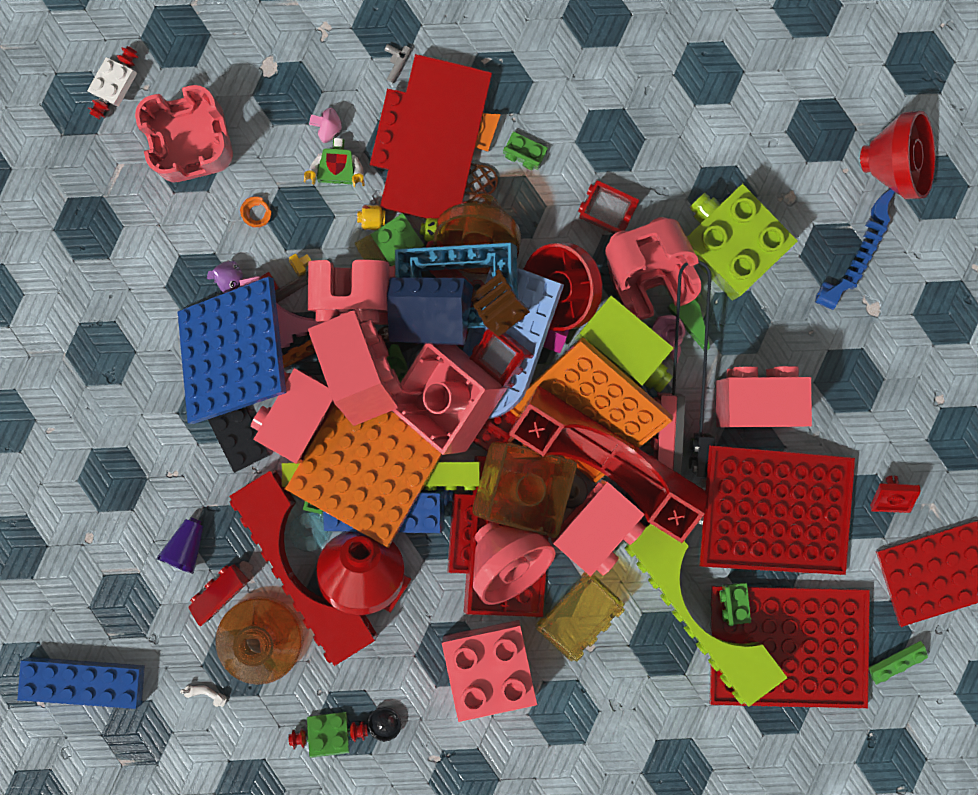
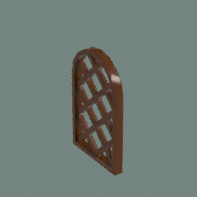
[465,163,498,197]

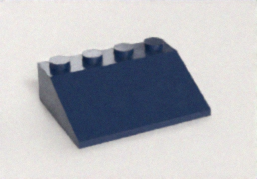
[387,277,473,345]

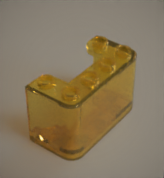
[535,571,625,662]

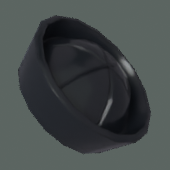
[367,707,402,742]

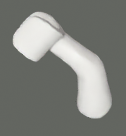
[180,685,227,707]

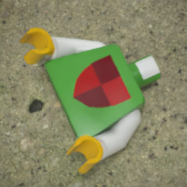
[304,138,365,187]

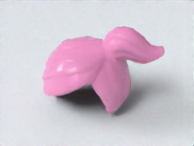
[652,315,685,363]

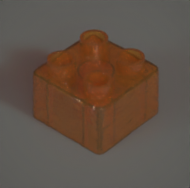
[473,441,577,538]

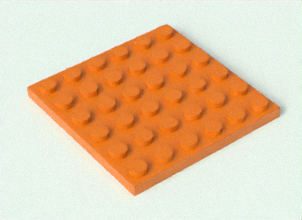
[510,337,674,483]
[285,405,442,548]

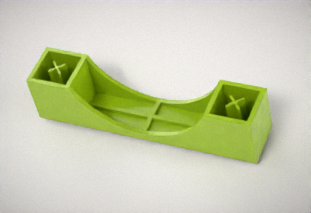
[624,524,787,707]

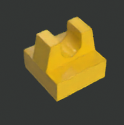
[289,254,311,277]

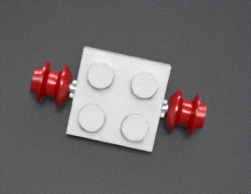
[87,46,139,120]

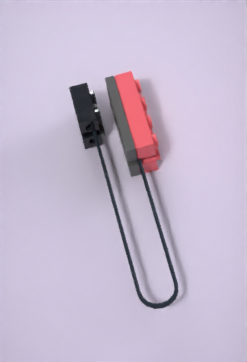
[651,260,715,477]

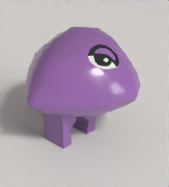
[207,260,243,293]

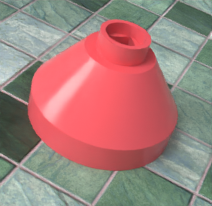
[473,522,555,605]

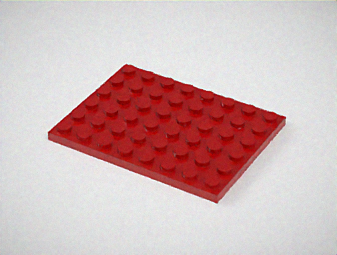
[699,445,855,575]
[709,586,870,709]

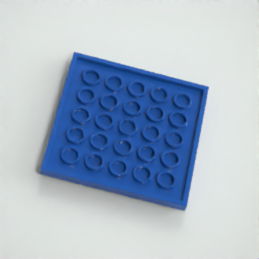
[177,277,286,424]

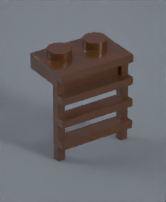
[471,269,530,337]

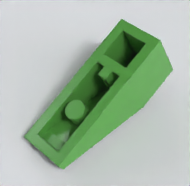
[667,297,710,351]

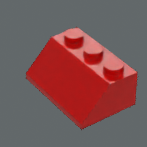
[188,564,250,627]

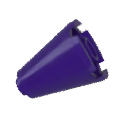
[156,517,203,574]

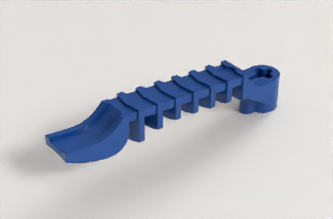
[814,189,895,310]

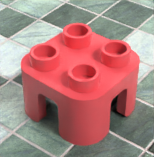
[135,85,233,182]
[605,217,701,320]
[308,260,395,325]

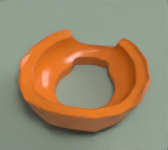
[240,197,271,228]

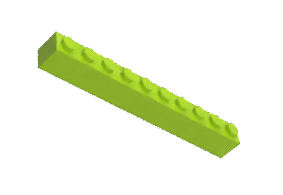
[282,462,481,490]

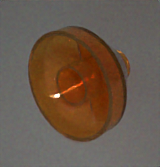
[433,193,521,274]
[216,596,304,684]

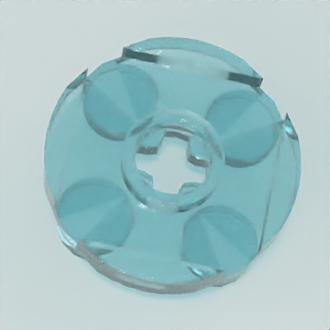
[289,512,328,552]

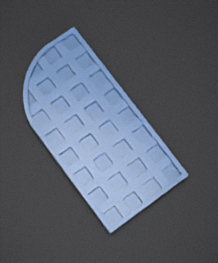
[463,267,564,419]

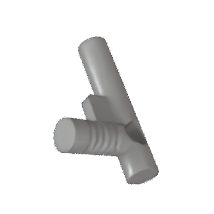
[385,44,411,84]

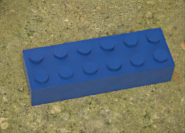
[323,490,445,533]
[17,657,145,709]

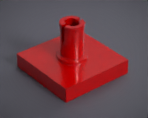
[870,475,921,513]

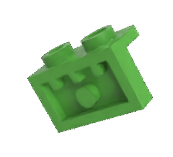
[503,131,548,170]
[720,582,751,626]

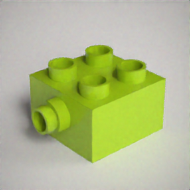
[687,184,798,301]
[575,296,673,393]

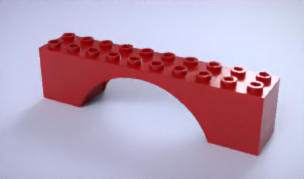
[509,386,707,543]
[229,470,378,666]

